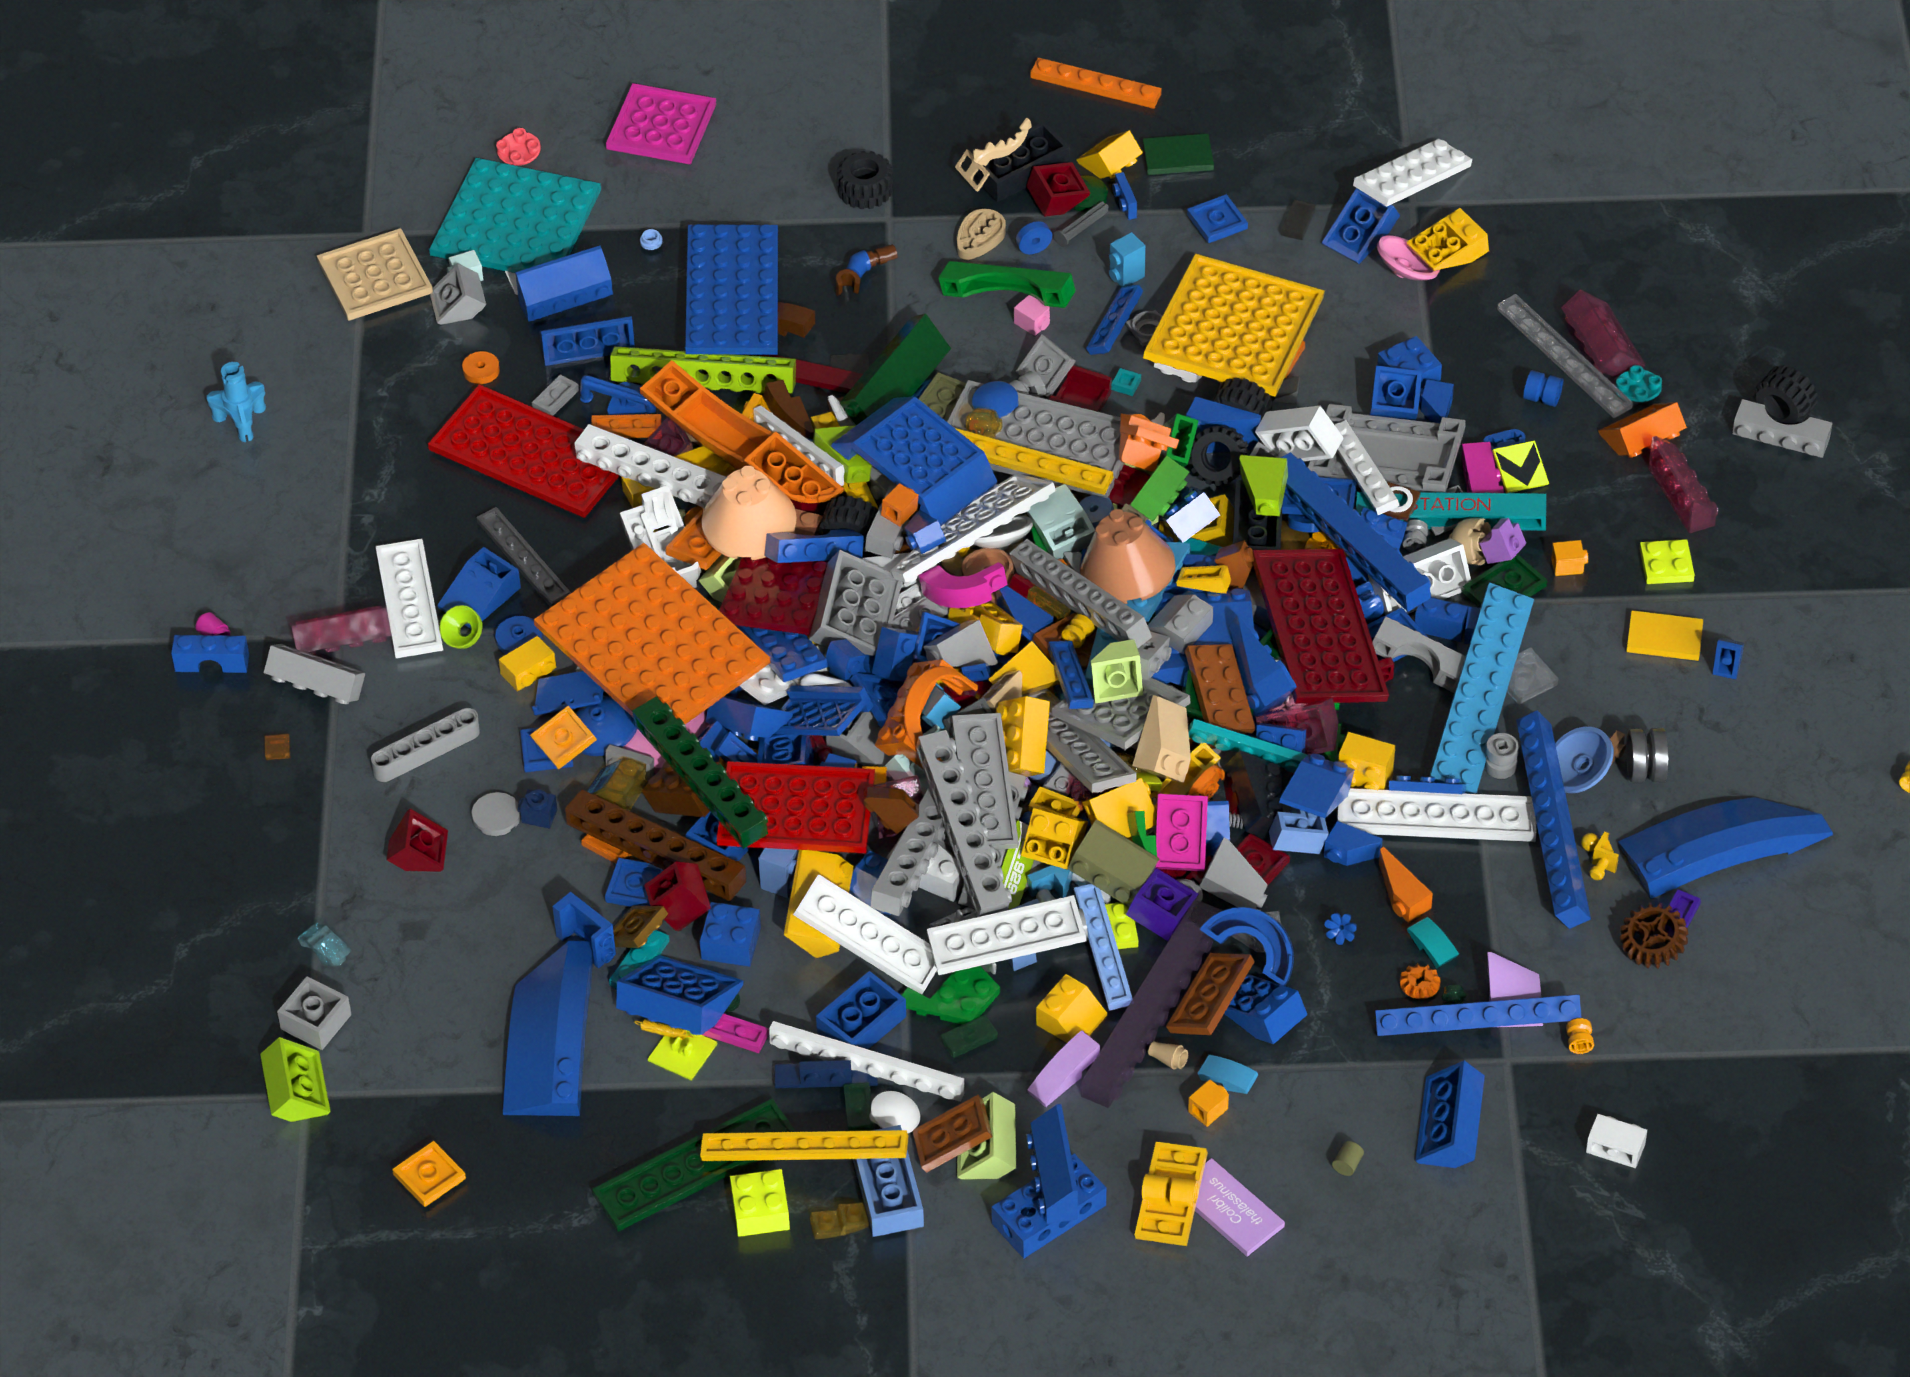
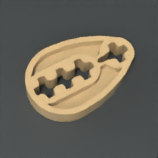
[957,209,1006,260]

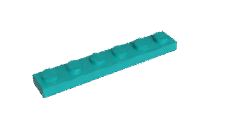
[1188,719,1307,773]

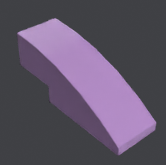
[1028,1030,1100,1107]

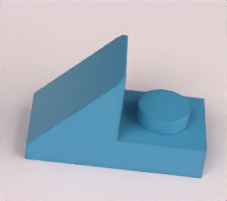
[1027,865,1073,898]

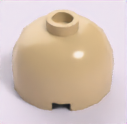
[1449,518,1492,565]

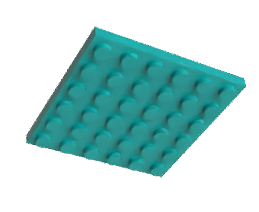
[429,158,601,273]

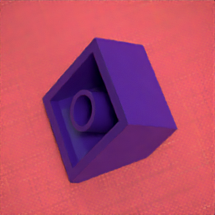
[1126,868,1199,941]

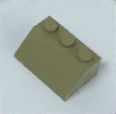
[1067,820,1159,907]

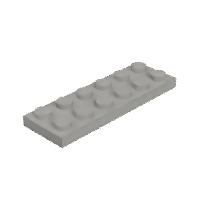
[951,713,1019,850]

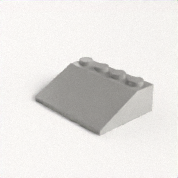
[809,550,902,656]

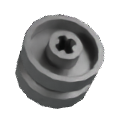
[1626,728,1668,783]

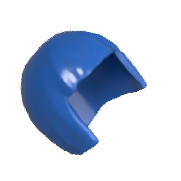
[1356,581,1384,622]

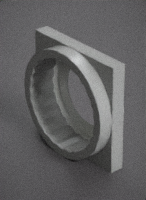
[1126,310,1162,347]

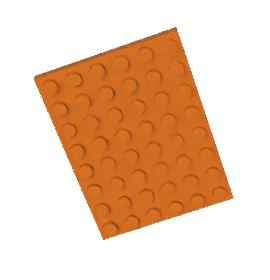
[534,543,770,724]

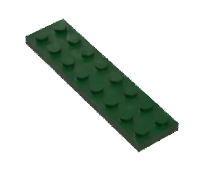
[592,1099,796,1232]

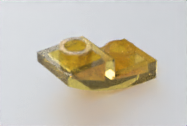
[810,1203,869,1239]

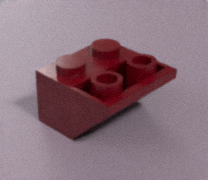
[644,862,711,931]

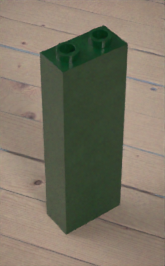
[840,313,951,425]

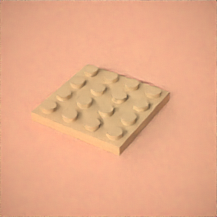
[317,228,433,321]

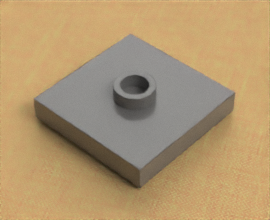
[1016,334,1076,398]

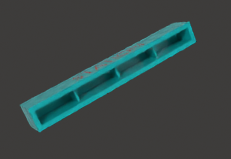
[1356,492,1546,531]

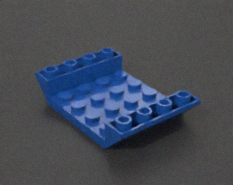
[831,397,997,526]

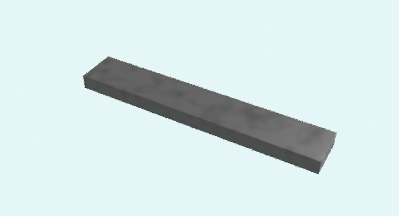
[476,507,571,607]

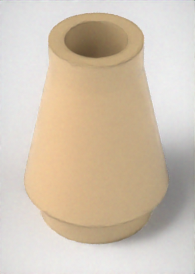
[1148,1041,1188,1070]

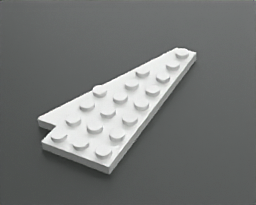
[891,474,1056,583]

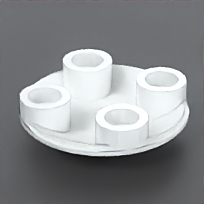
[869,1091,920,1133]

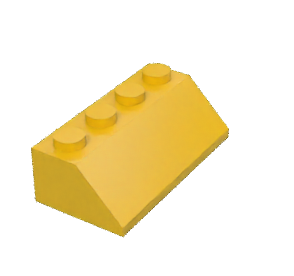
[784,850,854,958]

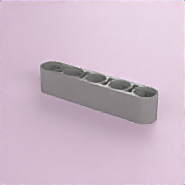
[371,708,480,782]

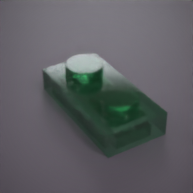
[844,1082,874,1131]

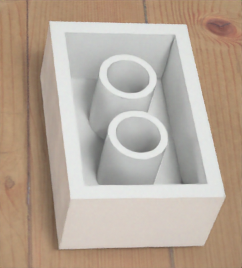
[1255,406,1343,461]

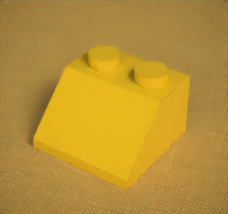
[1076,130,1143,179]
[1036,974,1107,1043]

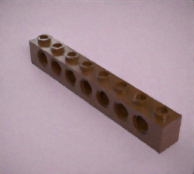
[565,790,747,901]

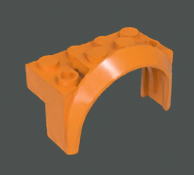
[874,659,978,770]

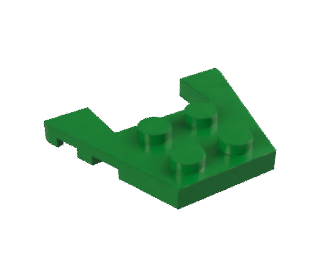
[901,966,1000,1027]

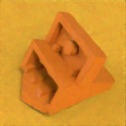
[1119,413,1179,472]

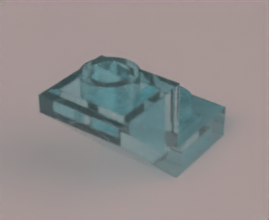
[297,923,352,967]

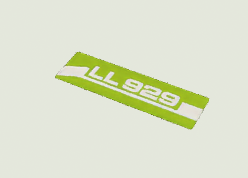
[1001,820,1034,909]

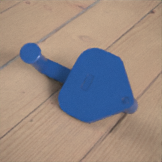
[580,376,656,415]

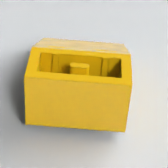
[1406,208,1489,271]

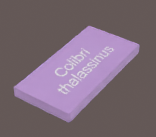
[1195,1158,1285,1256]

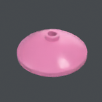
[1377,236,1440,281]

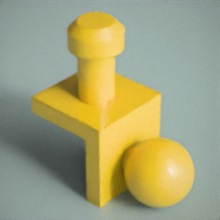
[1581,831,1619,880]

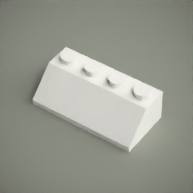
[1368,538,1471,615]

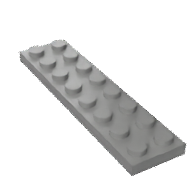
[1022,689,1136,792]

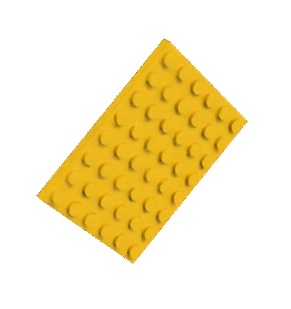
[1143,254,1325,397]

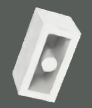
[1586,1114,1647,1168]

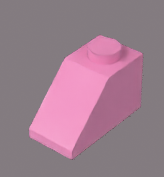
[1014,295,1050,336]

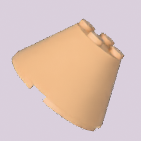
[702,466,797,560]

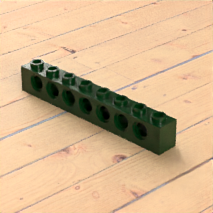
[632,696,768,849]

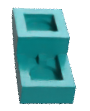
[1407,917,1459,968]

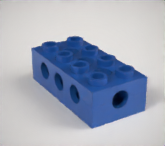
[992,1153,1107,1259]

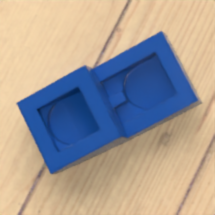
[962,663,992,682]

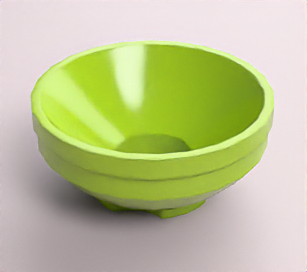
[440,605,482,649]

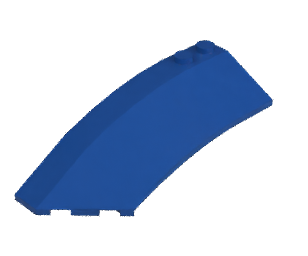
[1618,797,1833,899]
[503,941,593,1116]

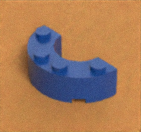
[826,639,875,687]
[1200,907,1294,986]

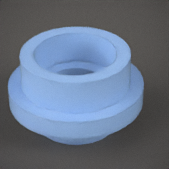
[640,229,663,250]

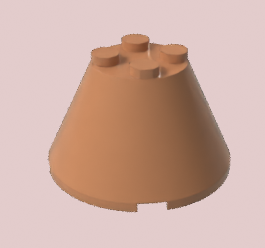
[1080,509,1176,604]

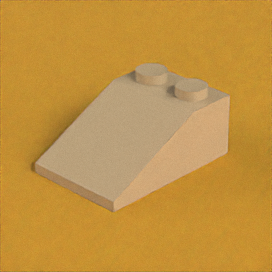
[1132,695,1191,783]

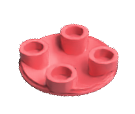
[496,128,541,166]

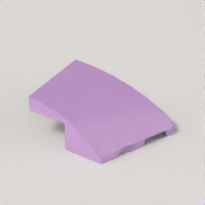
[1487,952,1543,1027]

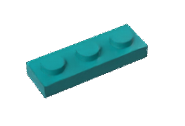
[609,930,669,989]

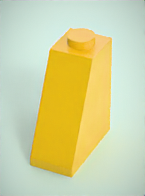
[988,641,1060,695]

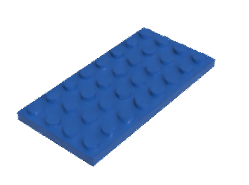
[686,224,778,355]

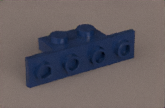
[775,1060,878,1088]

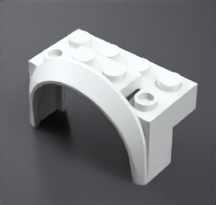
[620,486,701,588]

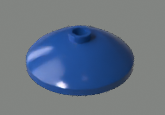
[575,696,637,756]

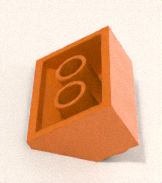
[1598,402,1687,458]

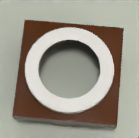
[1374,482,1421,521]

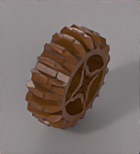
[1620,902,1688,969]

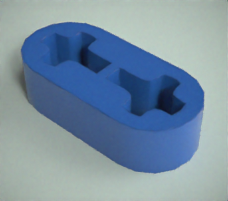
[1483,429,1525,450]

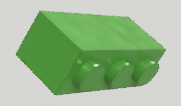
[1130,456,1189,521]

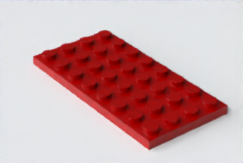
[428,384,620,518]

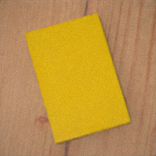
[1627,611,1703,661]

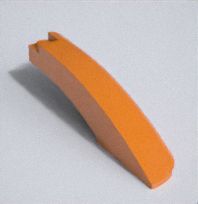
[640,360,845,503]

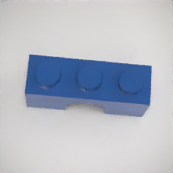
[171,635,249,673]

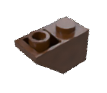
[863,787,919,834]

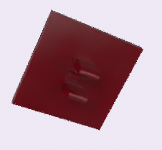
[1108,464,1151,508]

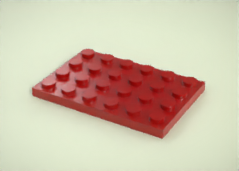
[717,761,875,853]

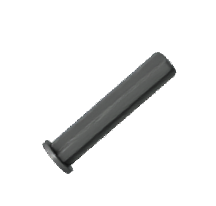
[1054,201,1109,247]

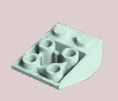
[1027,484,1095,559]

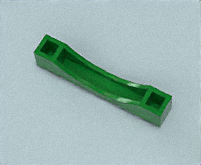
[938,261,1076,308]

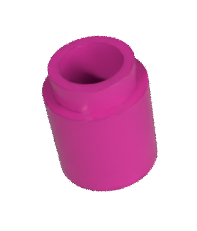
[196,612,231,636]

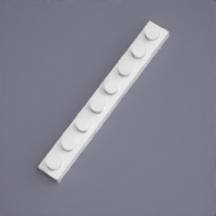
[769,1021,964,1102]

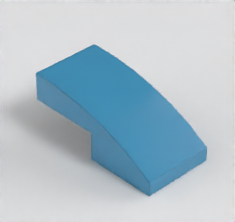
[1198,1055,1258,1094]

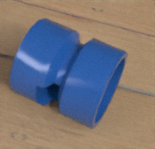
[1523,370,1563,407]

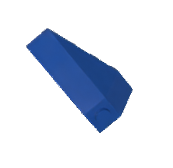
[1229,614,1297,716]

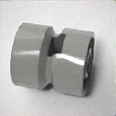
[1008,371,1046,398]
[1485,733,1519,779]

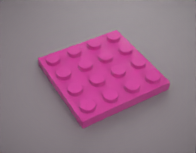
[606,83,716,165]

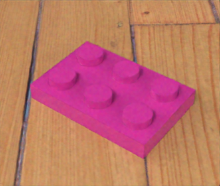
[1155,794,1208,871]

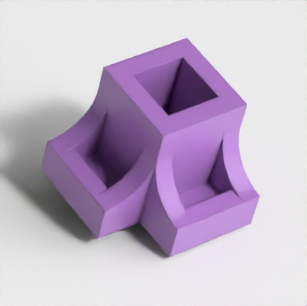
[1479,518,1526,564]

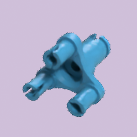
[207,362,266,442]

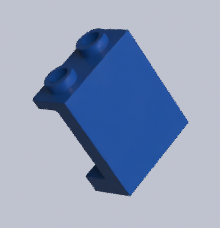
[552,892,616,968]

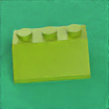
[260,1037,331,1122]

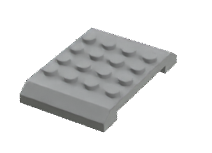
[1308,404,1466,493]

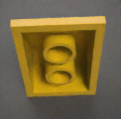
[1159,494,1234,547]

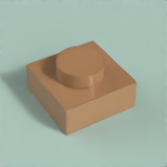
[1610,730,1626,765]

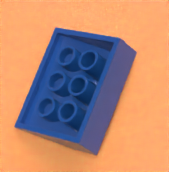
[1154,589,1254,654]
[616,955,744,1035]

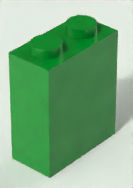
[1157,414,1199,467]

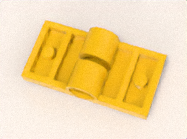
[1135,1142,1208,1246]

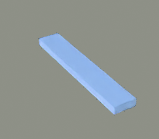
[1074,884,1134,1011]

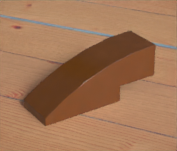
[778,302,815,338]
[763,380,814,440]

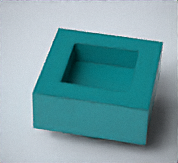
[1111,368,1141,396]

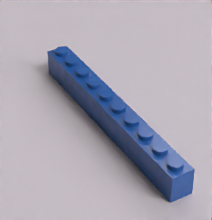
[1281,452,1431,612]
[1516,710,1591,929]

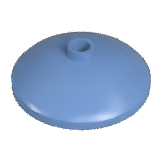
[1555,727,1614,793]

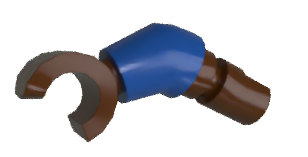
[835,244,898,296]

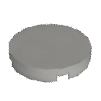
[471,792,521,836]

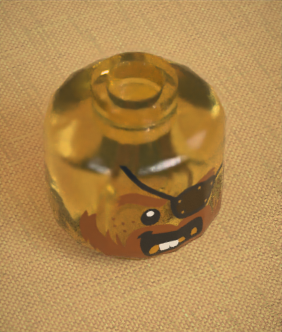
[966,408,1002,438]

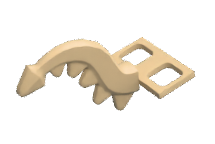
[955,118,1032,191]

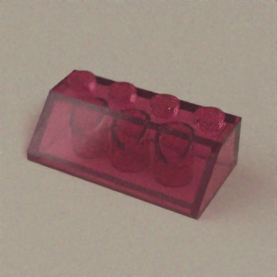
[1561,289,1646,377]
[1648,436,1718,534]
[290,605,392,655]

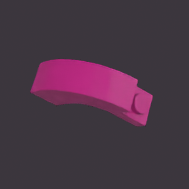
[918,562,1008,608]

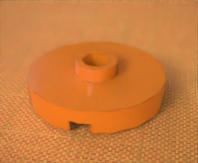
[1188,765,1225,801]

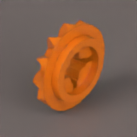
[1400,963,1440,999]

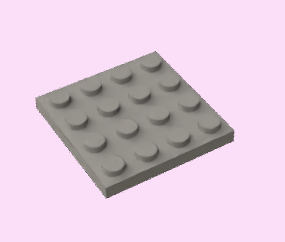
[1052,678,1190,750]

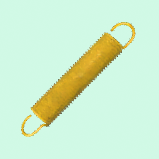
[634,1019,693,1040]

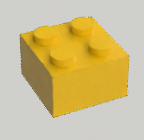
[1338,732,1395,791]

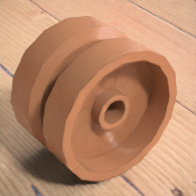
[962,548,1014,605]

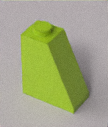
[813,425,872,483]
[1239,455,1288,516]

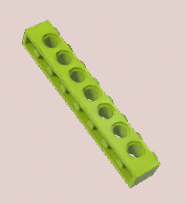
[611,347,796,393]

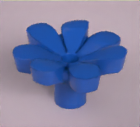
[1324,913,1357,945]

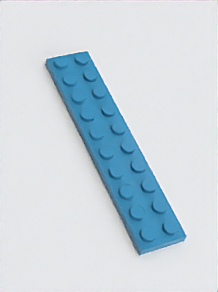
[1429,582,1534,794]

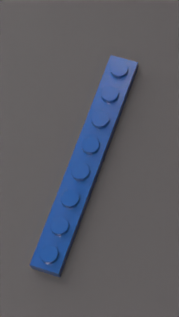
[1375,994,1581,1036]

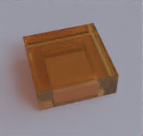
[265,734,290,760]

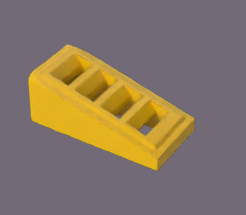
[1176,565,1231,593]

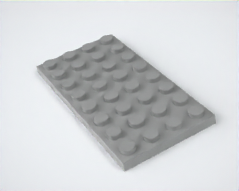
[947,380,1124,498]

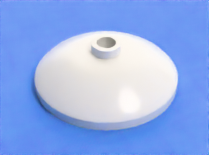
[973,515,1033,550]

